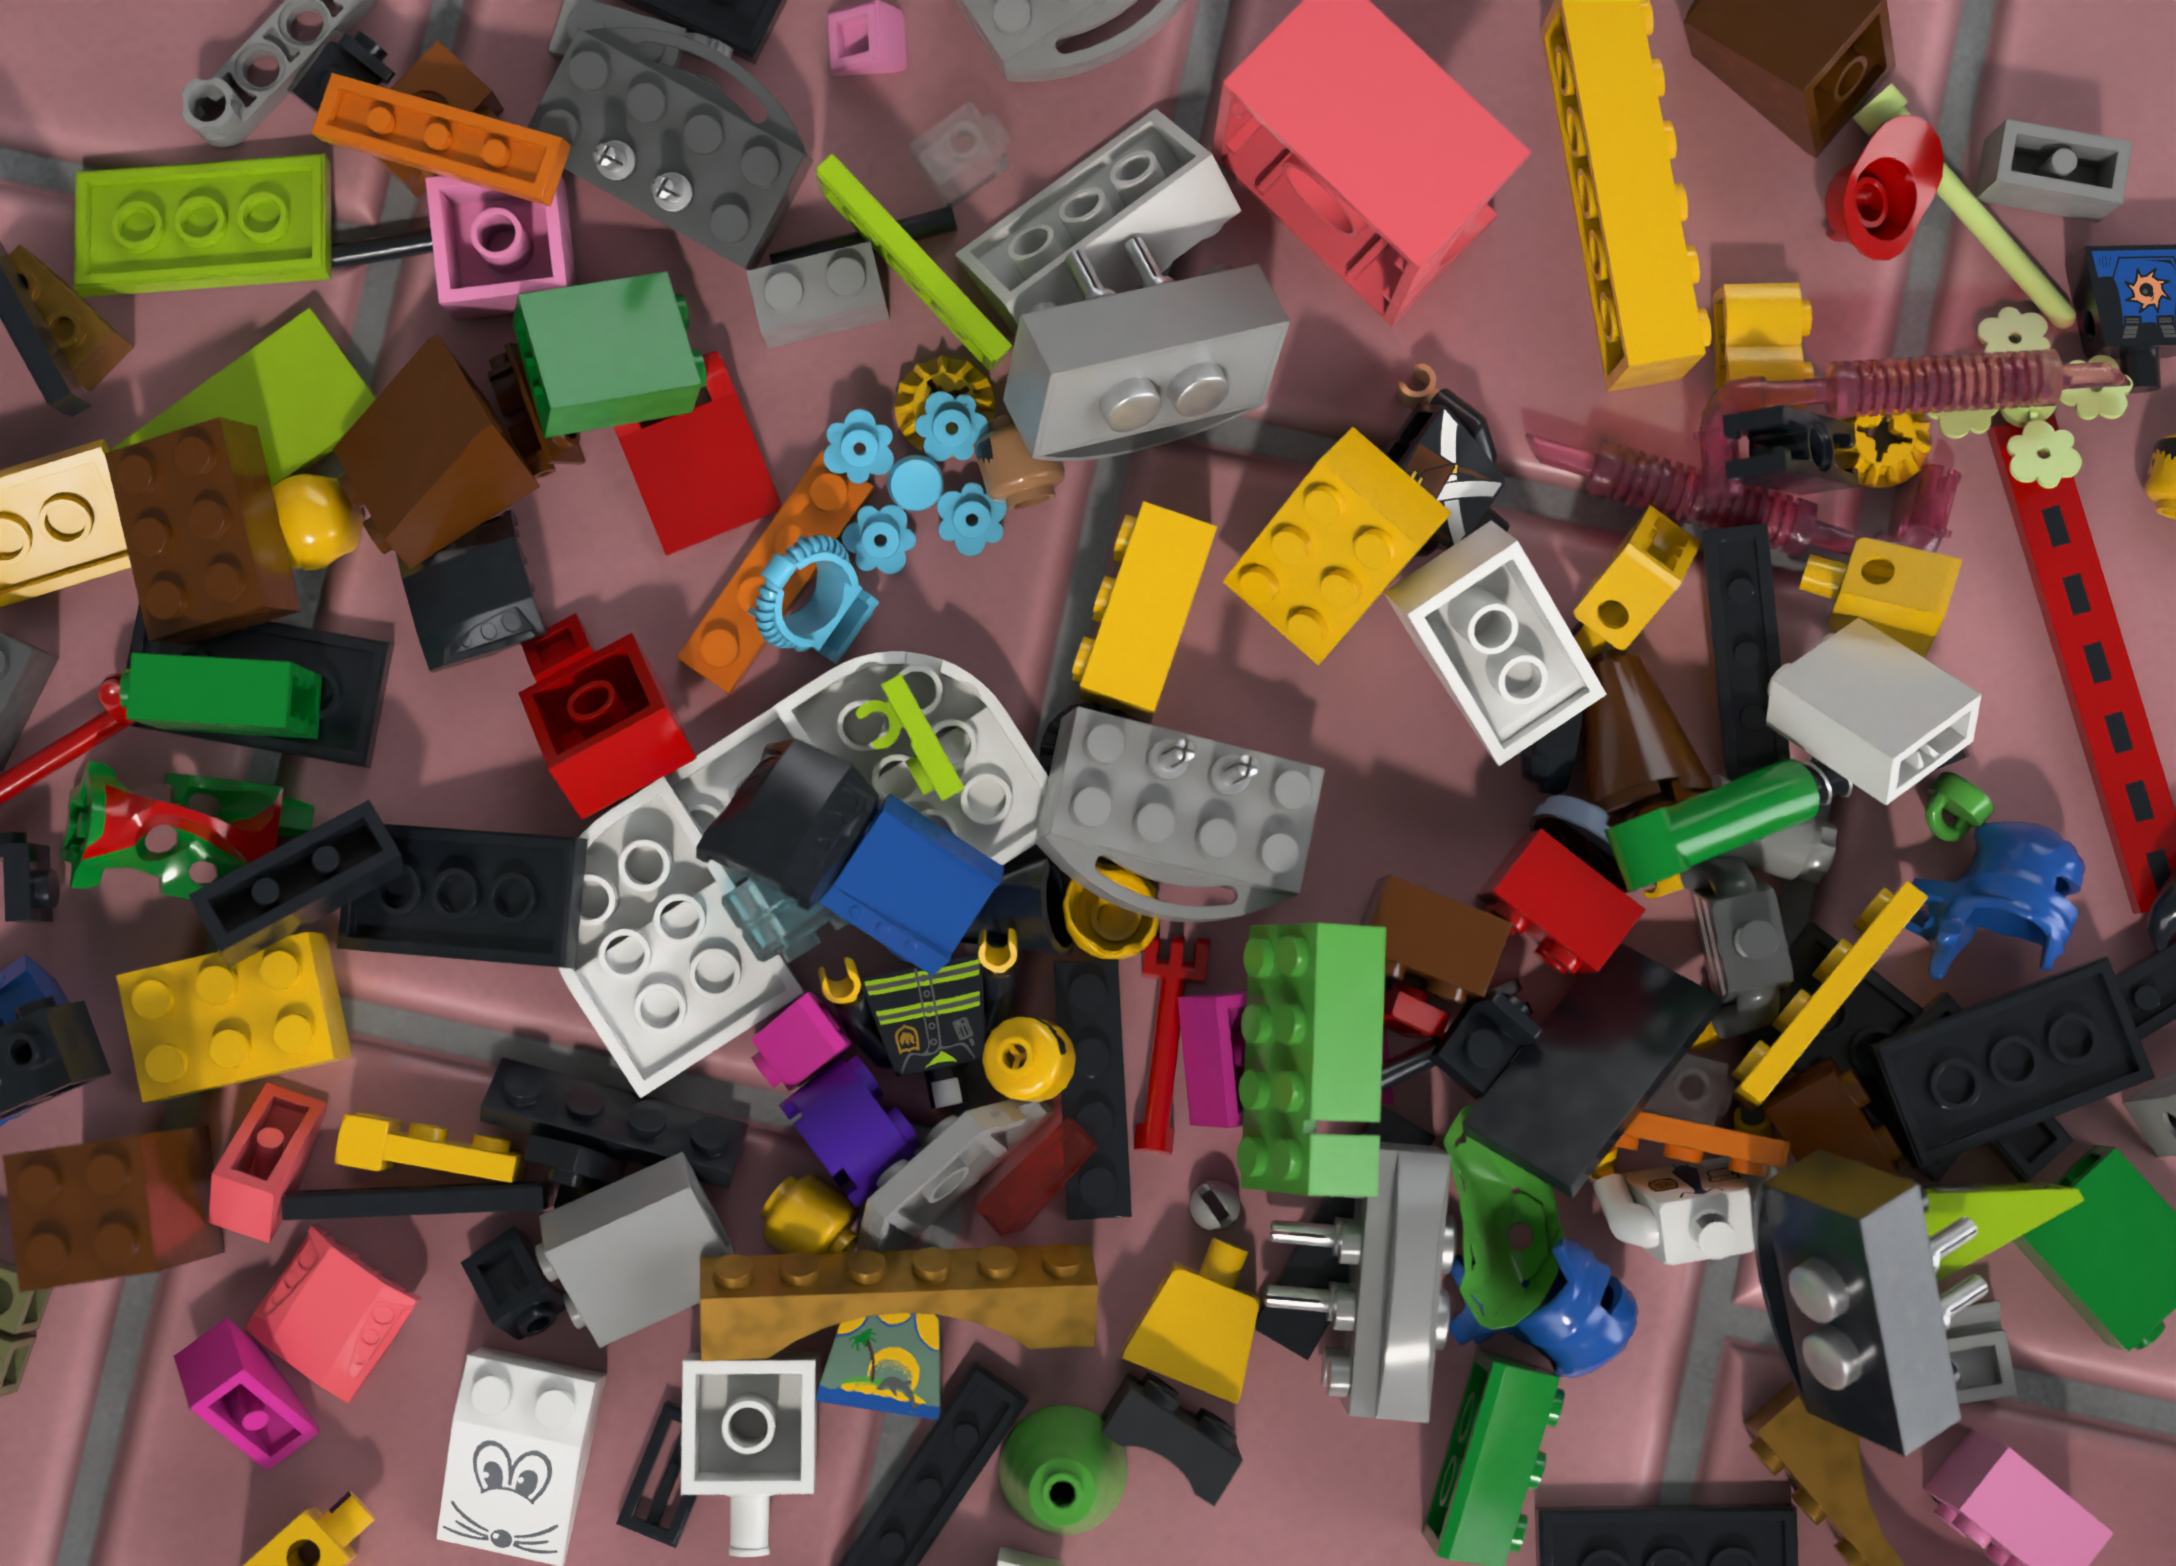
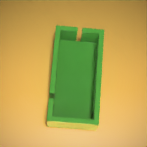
[1237,923,1386,1197]

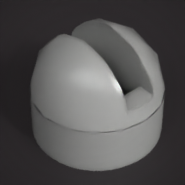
[1189,1179,1241,1232]

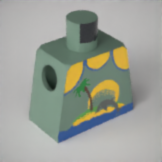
[816,1313,943,1420]

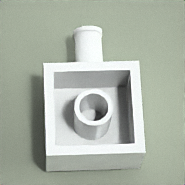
[681,1351,817,1557]

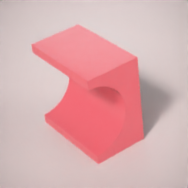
[1212,0,1531,327]

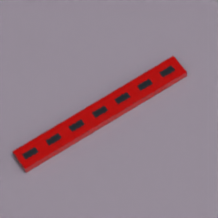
[1987,412,2176,914]

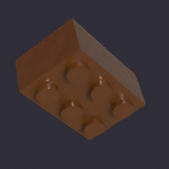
[105,417,301,645]

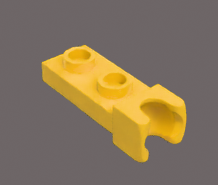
[335,1112,527,1183]

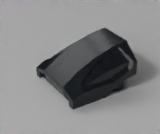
[396,510,550,673]
[696,738,879,911]

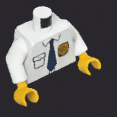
[1589,1105,1778,1265]

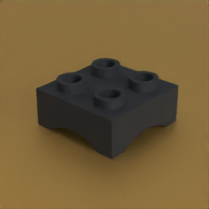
[1101,1372,1243,1507]

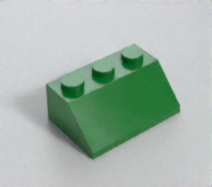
[1422,1347,1565,1566]

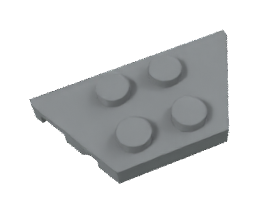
[855,1099,1055,1251]

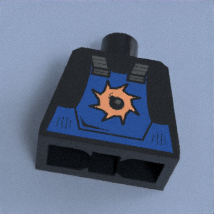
[2065,244,2176,393]

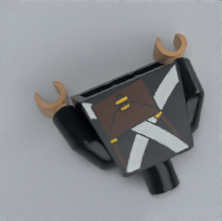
[1383,364,1509,557]

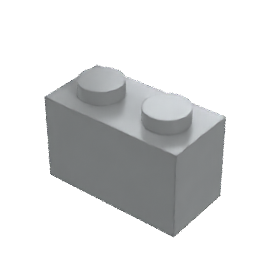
[1975,119,2133,223]
[746,241,890,349]

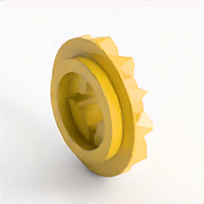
[894,355,996,457]
[1833,387,1932,488]

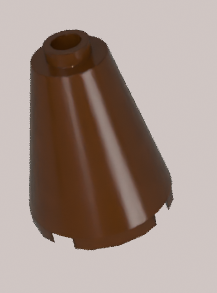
[1583,648,1714,827]

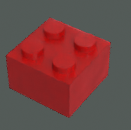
[518,632,697,820]
[1476,829,1646,975]

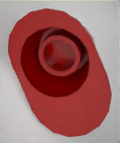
[1825,115,1944,261]

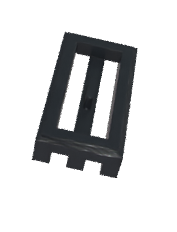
[616,1400,698,1548]

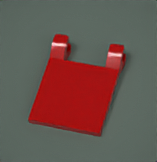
[613,351,782,556]

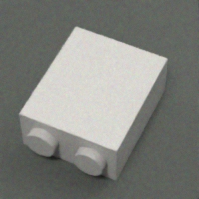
[1766,617,1982,805]

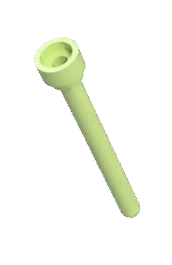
[1853,83,2076,329]

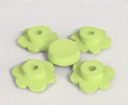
[1925,307,2133,489]

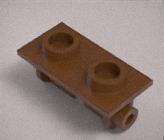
[487,343,586,479]

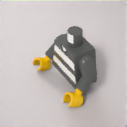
[1643,856,1794,1052]

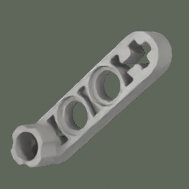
[180,0,377,149]

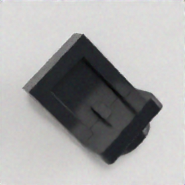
[0,832,60,923]

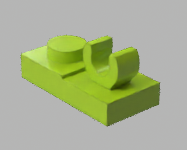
[855,674,965,801]

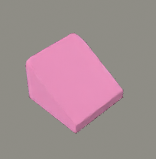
[827,0,907,76]

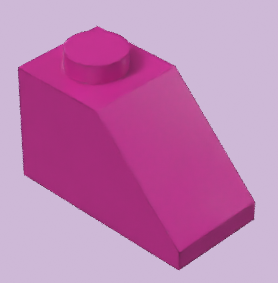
[751,992,855,1091]
[173,1318,320,1471]

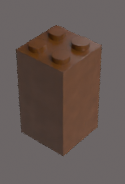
[3,1125,225,1293]

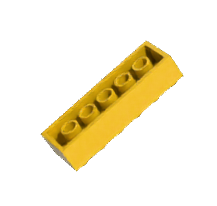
[1541,0,1711,392]

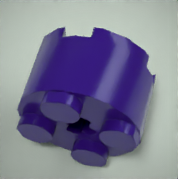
[778,1055,922,1207]

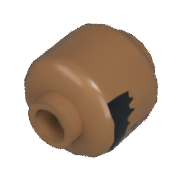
[975,413,1065,510]

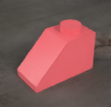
[208,1082,327,1244]

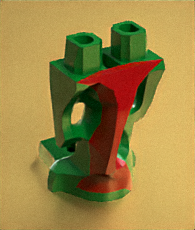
[59,761,314,900]

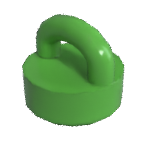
[1925,771,1994,841]

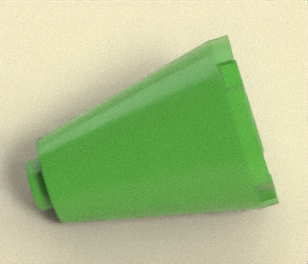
[999,1404,1127,1535]

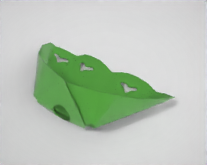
[1443,1105,1564,1330]

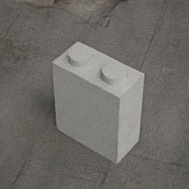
[535,1152,736,1348]

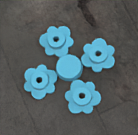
[823,391,1007,574]

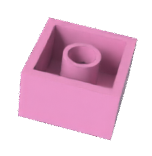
[425,176,577,321]
[1923,1429,2114,1566]

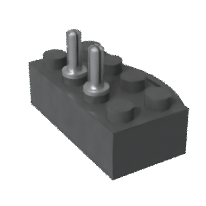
[527,27,814,270]

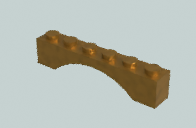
[700,1243,1098,1361]
[1743,1381,1905,1566]

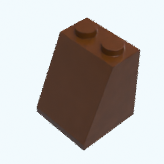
[1683,0,1896,158]
[333,334,540,569]

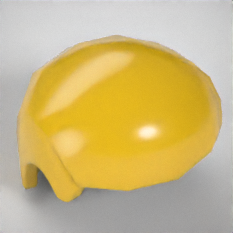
[272,474,364,571]
[1062,861,1160,959]

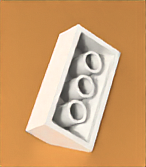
[955,108,1242,336]

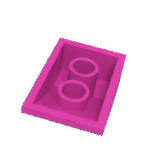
[1178,989,1394,1128]

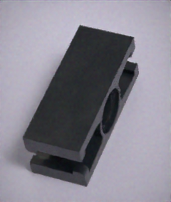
[1723,405,1859,496]

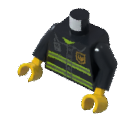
[818,928,1017,1109]

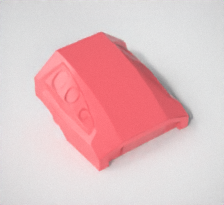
[244,1224,422,1404]

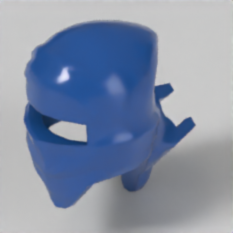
[1904,821,2085,980]
[1449,1238,1638,1378]

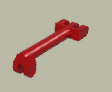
[0,673,136,805]
[1133,933,1210,1155]

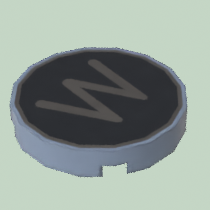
[1528,795,1638,893]

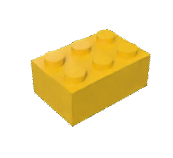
[1222,427,1452,666]
[1072,501,1217,723]
[116,931,353,1103]

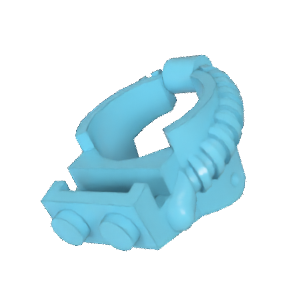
[747,535,879,664]

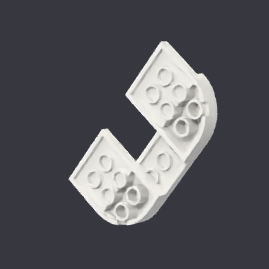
[558,651,1049,1098]

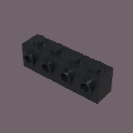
[0,996,111,1121]

